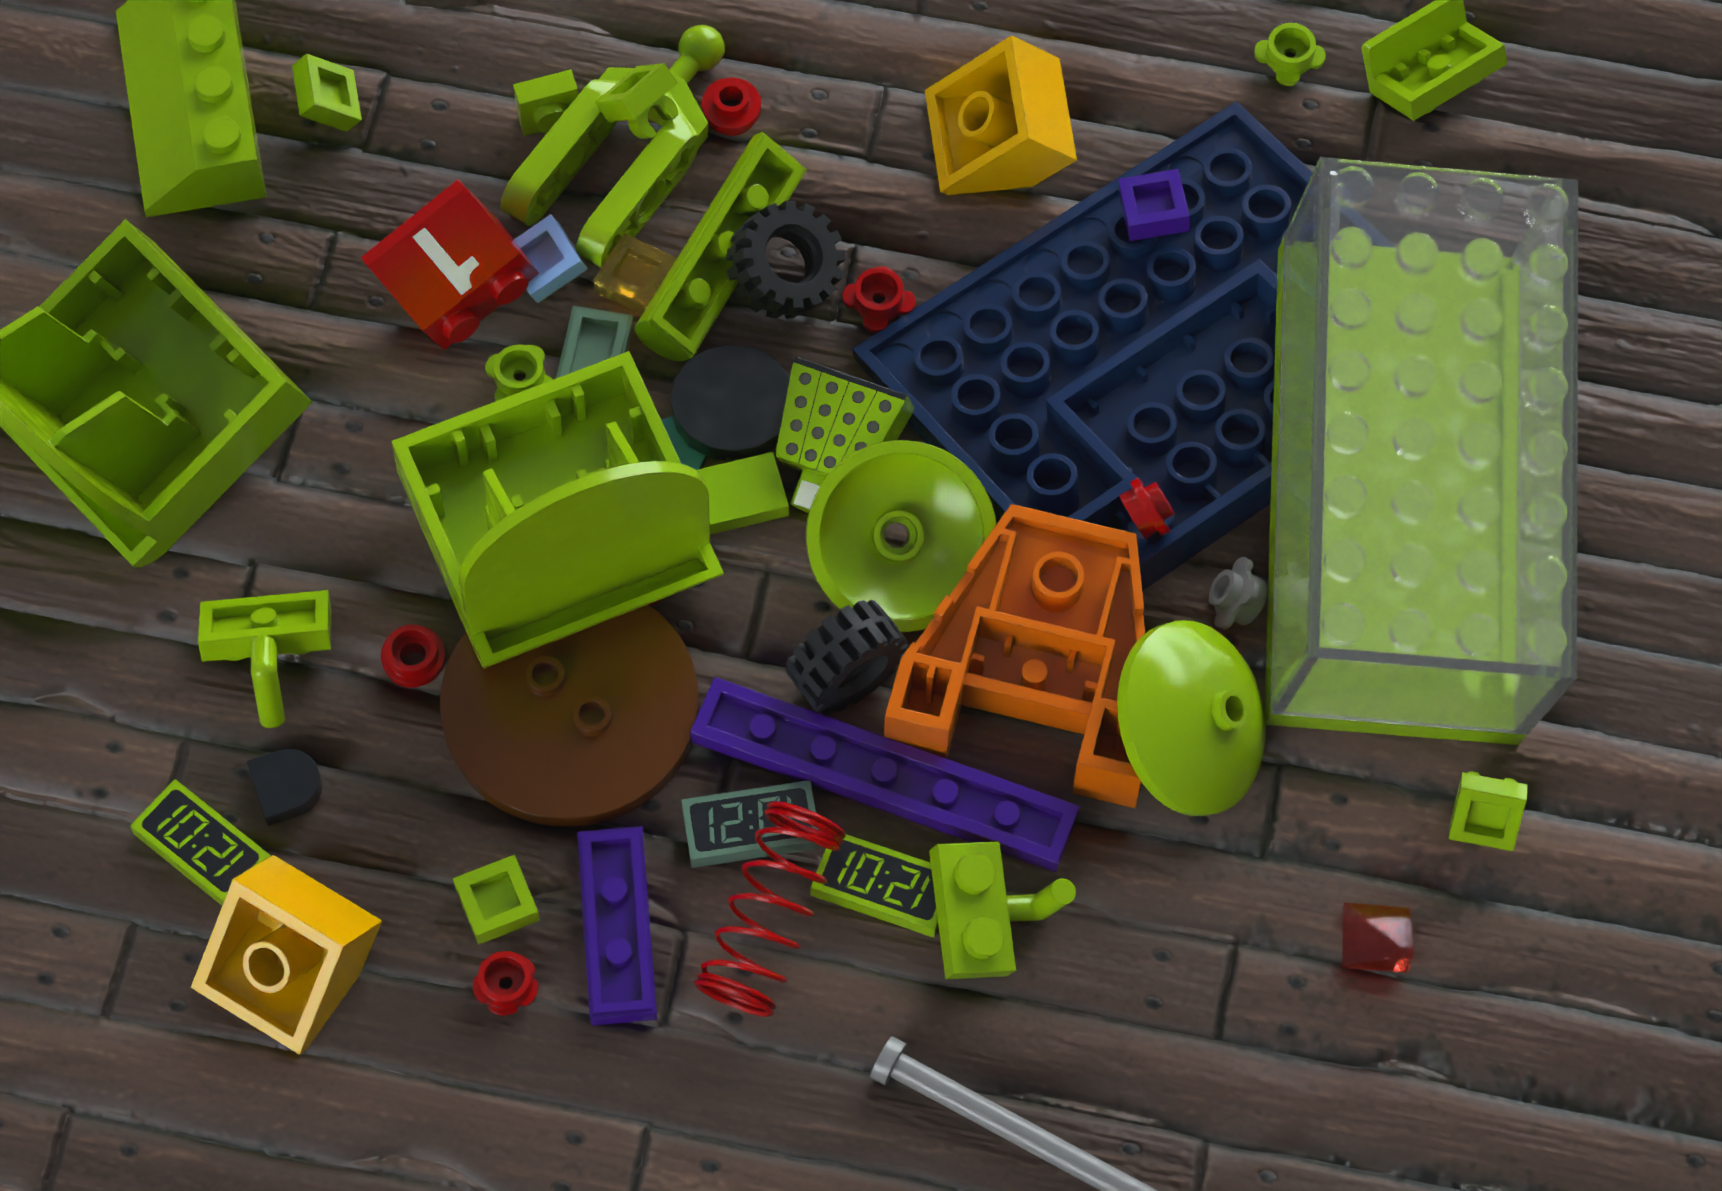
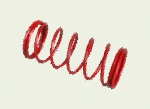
[694,801,846,1017]

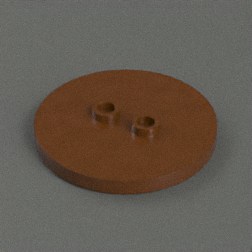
[440,605,699,827]

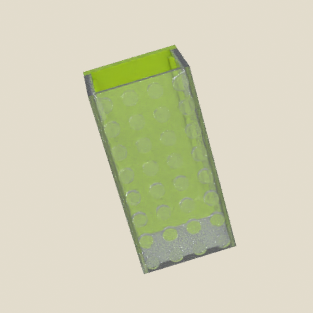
[1264,157,1578,745]

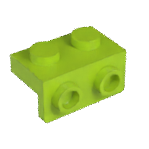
[1362,0,1508,121]

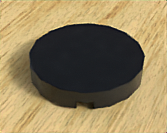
[671,345,790,461]

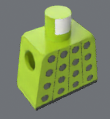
[776,357,914,513]

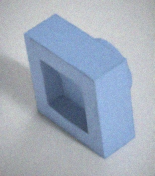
[514,214,588,303]

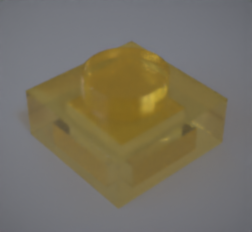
[593,233,677,314]

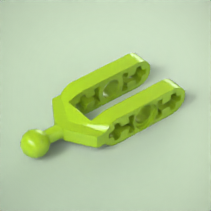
[500,24,725,269]

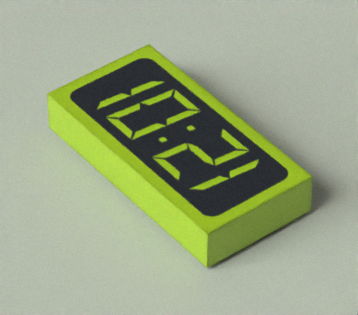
[130,779,271,905]
[810,834,939,938]

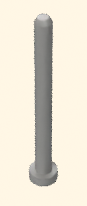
[870,1036,1158,1191]

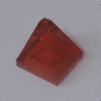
[1341,902,1413,973]

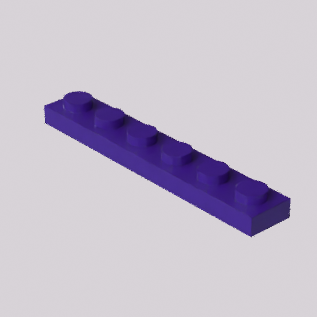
[690,677,1080,872]

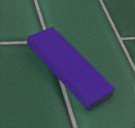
[577,826,658,1026]

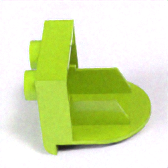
[0,219,313,567]
[391,351,724,669]

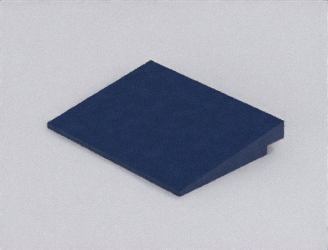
[852,101,1395,591]

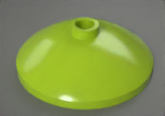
[806,440,996,632]
[1117,620,1266,816]

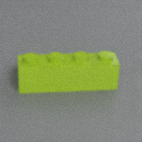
[116,0,267,217]

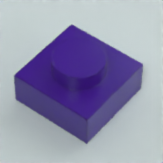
[1118,169,1190,241]

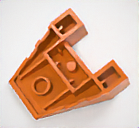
[884,504,1145,809]

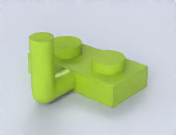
[198,590,332,728]
[929,841,1076,980]

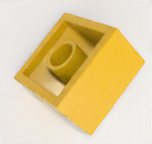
[925,35,1077,196]
[191,855,382,1055]

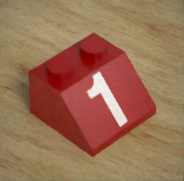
[361,179,539,350]

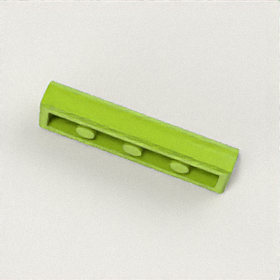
[635,132,807,361]

